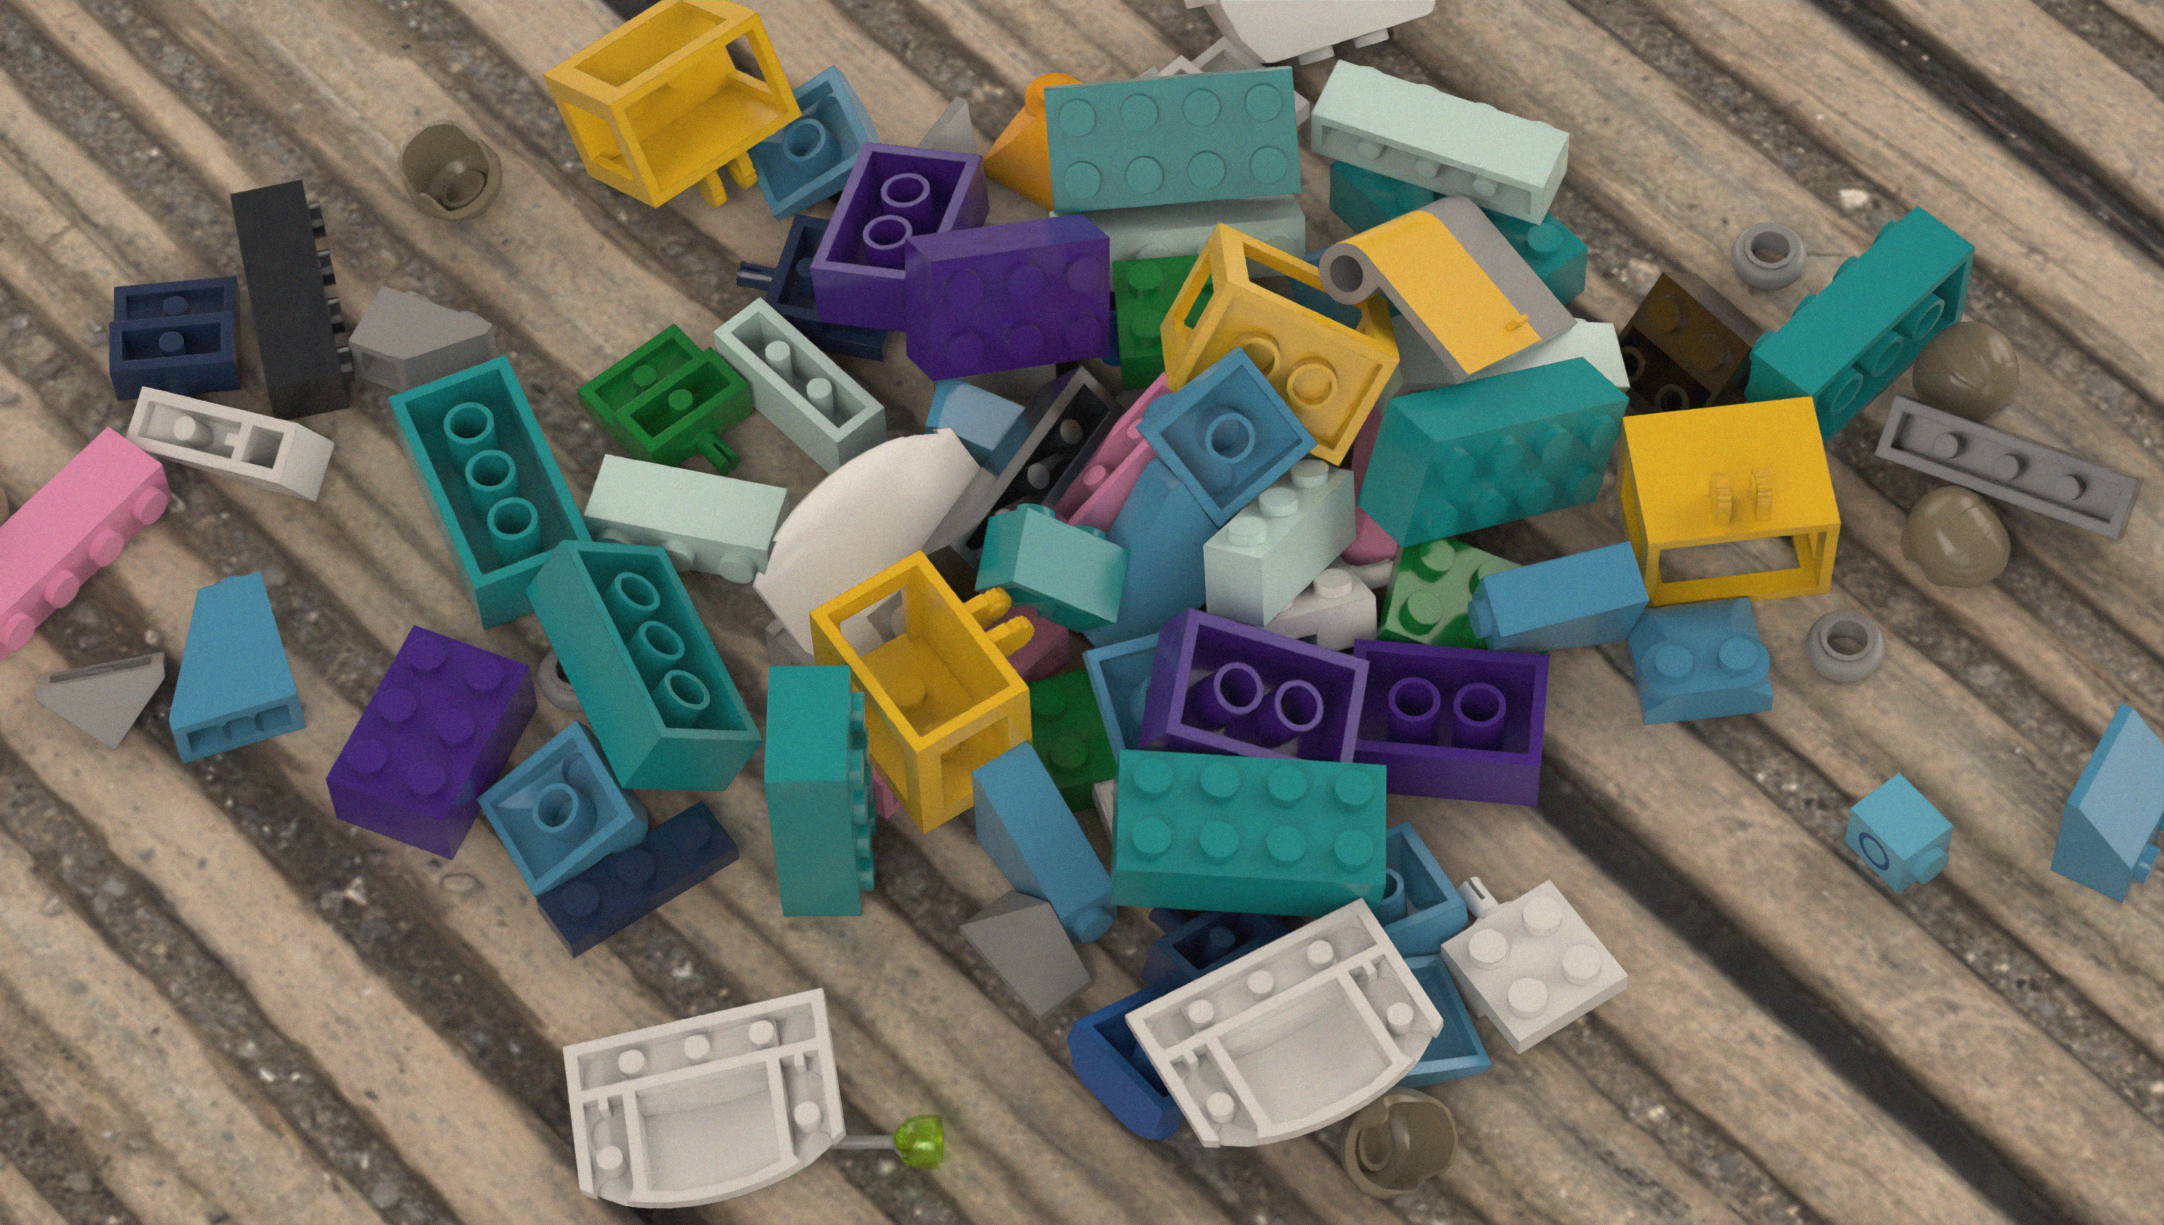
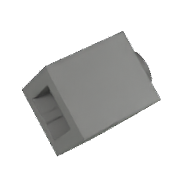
[348,285,499,393]

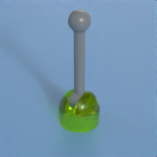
[828,1115,944,1169]

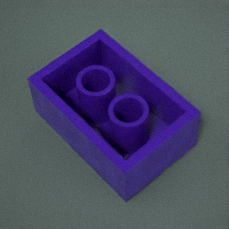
[810,142,990,332]
[905,214,1110,381]
[1137,608,1370,763]
[326,625,538,860]
[1352,639,1550,807]

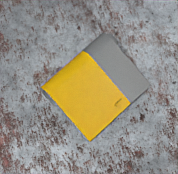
[1319,195,1578,383]

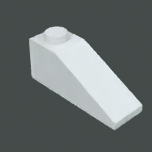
[126,386,334,502]

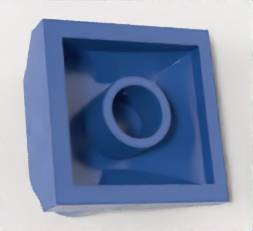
[1067,986,1184,1139]

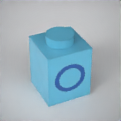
[1845,773,1953,894]

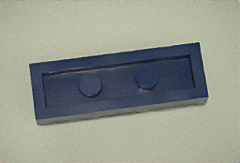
[536,800,739,959]

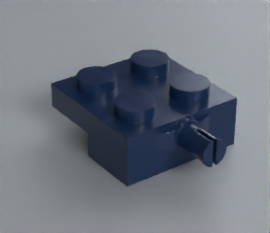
[736,214,894,363]
[109,276,241,401]
[1140,908,1291,997]

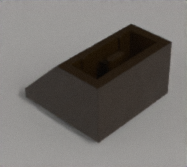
[1617,272,1765,415]

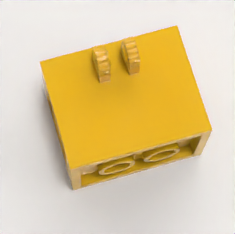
[543,0,802,209]
[1160,221,1400,466]
[1615,396,1841,608]
[809,549,1035,835]

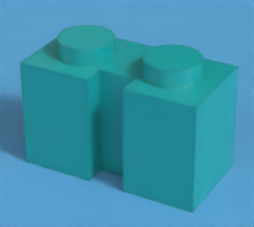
[974,504,1130,633]

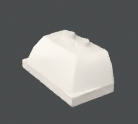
[1184,0,1436,65]

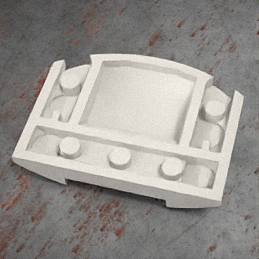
[752,428,981,658]
[1125,898,1443,1148]
[563,988,846,1208]

